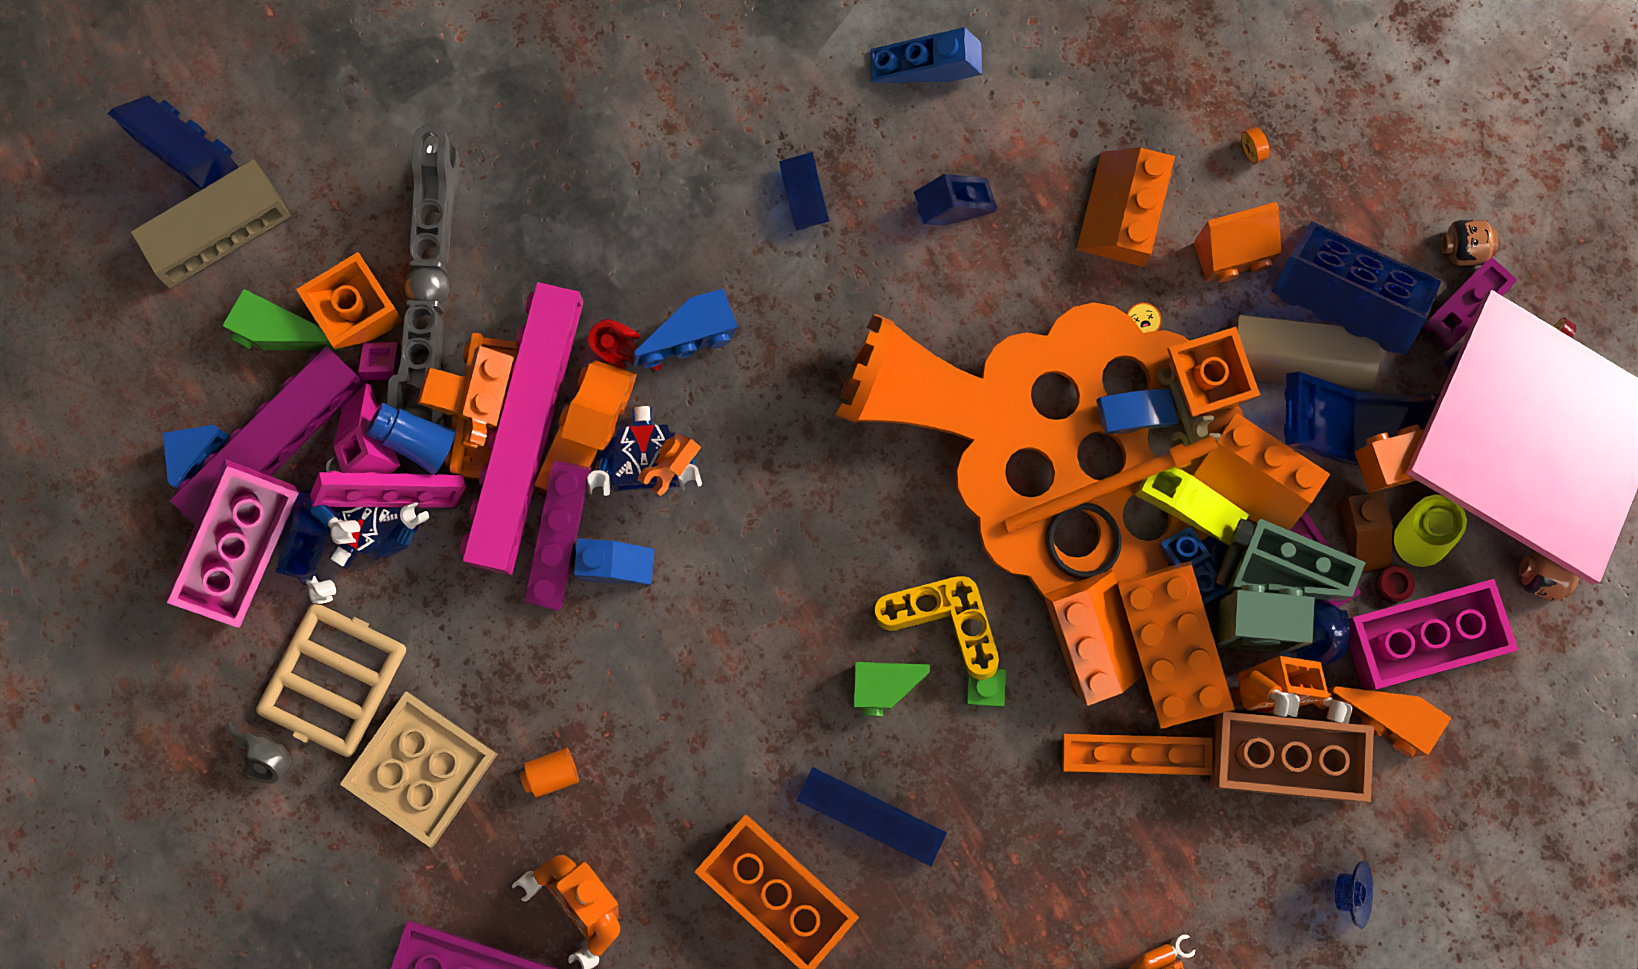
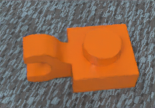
[638,433,701,496]

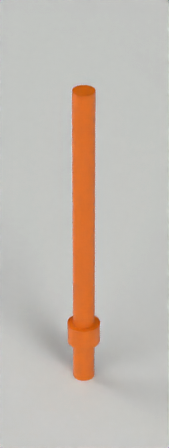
[1004,435,1218,533]

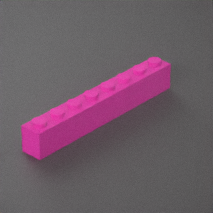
[460,282,584,576]

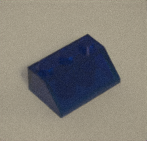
[107,95,239,190]

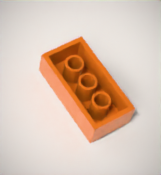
[1118,561,1234,729]
[695,814,859,969]

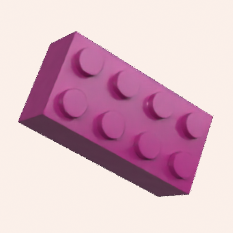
[165,459,299,628]
[1341,579,1518,691]

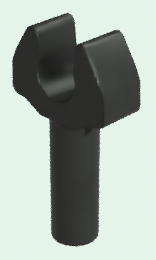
[1214,518,1256,587]

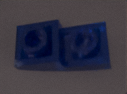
[779,152,830,231]

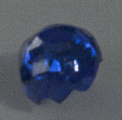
[1295,600,1350,666]

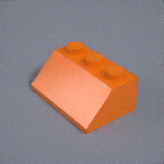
[1076,148,1175,267]
[1192,413,1330,531]
[1043,570,1144,706]

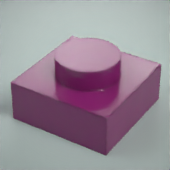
[358,342,401,381]

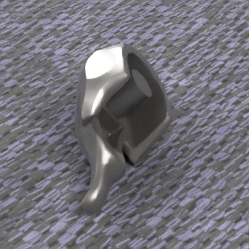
[226,722,291,784]

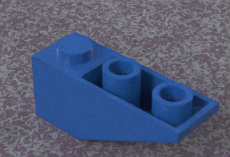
[870,27,982,83]
[631,289,738,368]

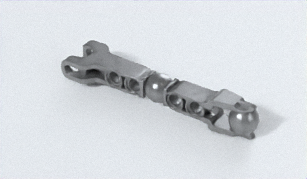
[387,124,460,426]

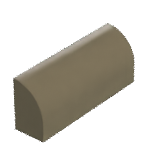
[131,159,291,289]
[1231,315,1382,395]

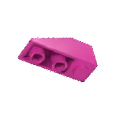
[334,383,400,474]

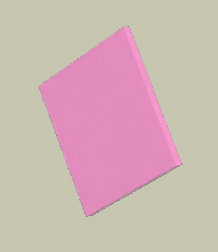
[1406,290,1638,585]

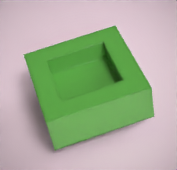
[966,668,1006,707]

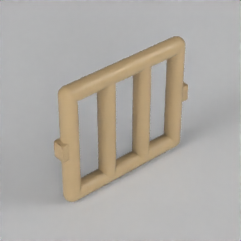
[256,603,406,757]

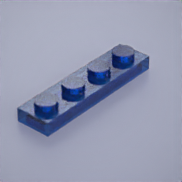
[796,767,947,867]

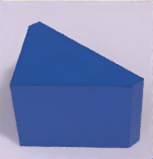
[163,425,230,488]

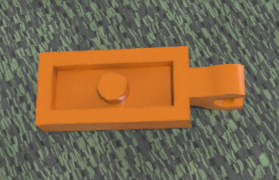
[458,346,514,449]

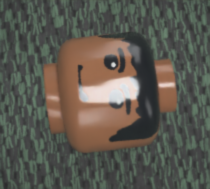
[1441,220,1498,266]
[1518,551,1579,602]

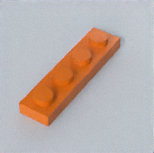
[1062,734,1213,776]

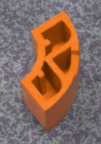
[559,360,637,450]

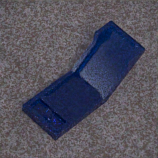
[1284,371,1439,465]

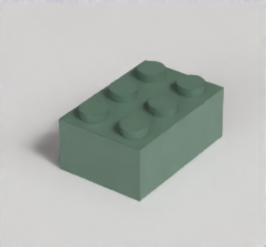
[1212,585,1315,654]

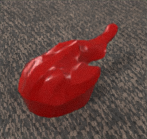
[588,319,662,371]

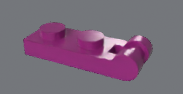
[1421,256,1517,351]

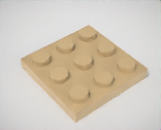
[340,691,498,847]

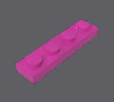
[310,471,466,508]

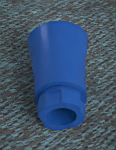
[366,403,456,475]

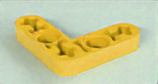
[875,576,999,680]

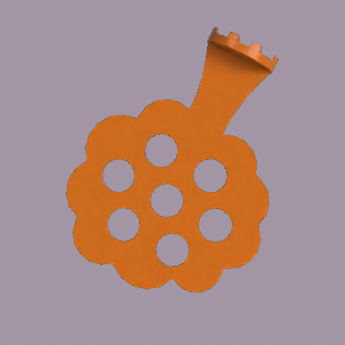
[835,302,1243,597]

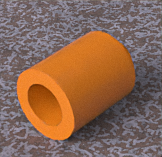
[520,748,579,798]

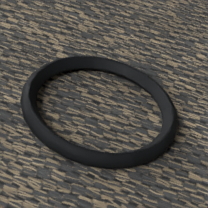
[1046,503,1122,579]

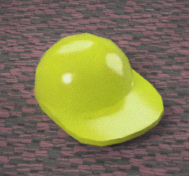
[1393,494,1467,567]

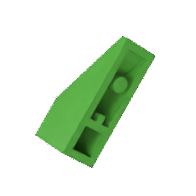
[223,289,344,350]

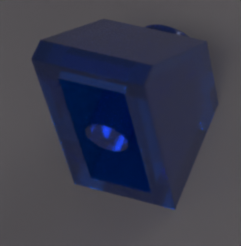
[914,174,998,226]

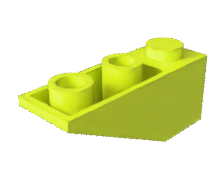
[1134,467,1249,546]

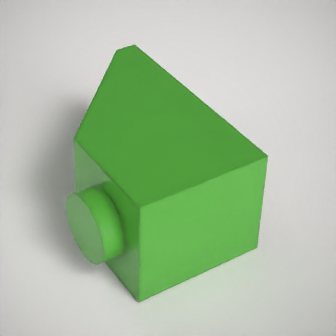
[854,662,930,717]

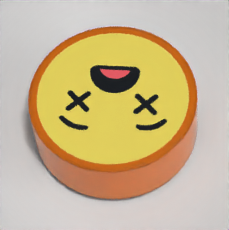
[1241,127,1270,164]
[1127,302,1162,333]

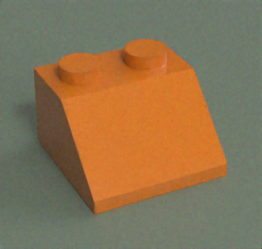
[1194,202,1281,283]
[296,252,403,349]
[1167,327,1260,418]

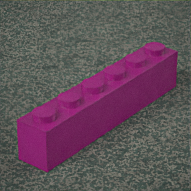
[170,346,365,525]

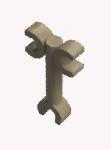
[1157,361,1221,447]

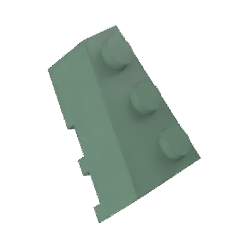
[1224,519,1366,602]

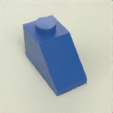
[574,539,654,585]

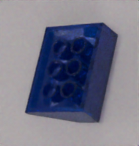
[1272,221,1441,356]

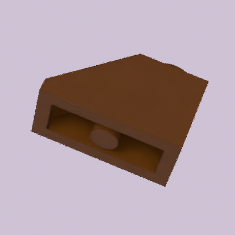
[1336,490,1393,573]

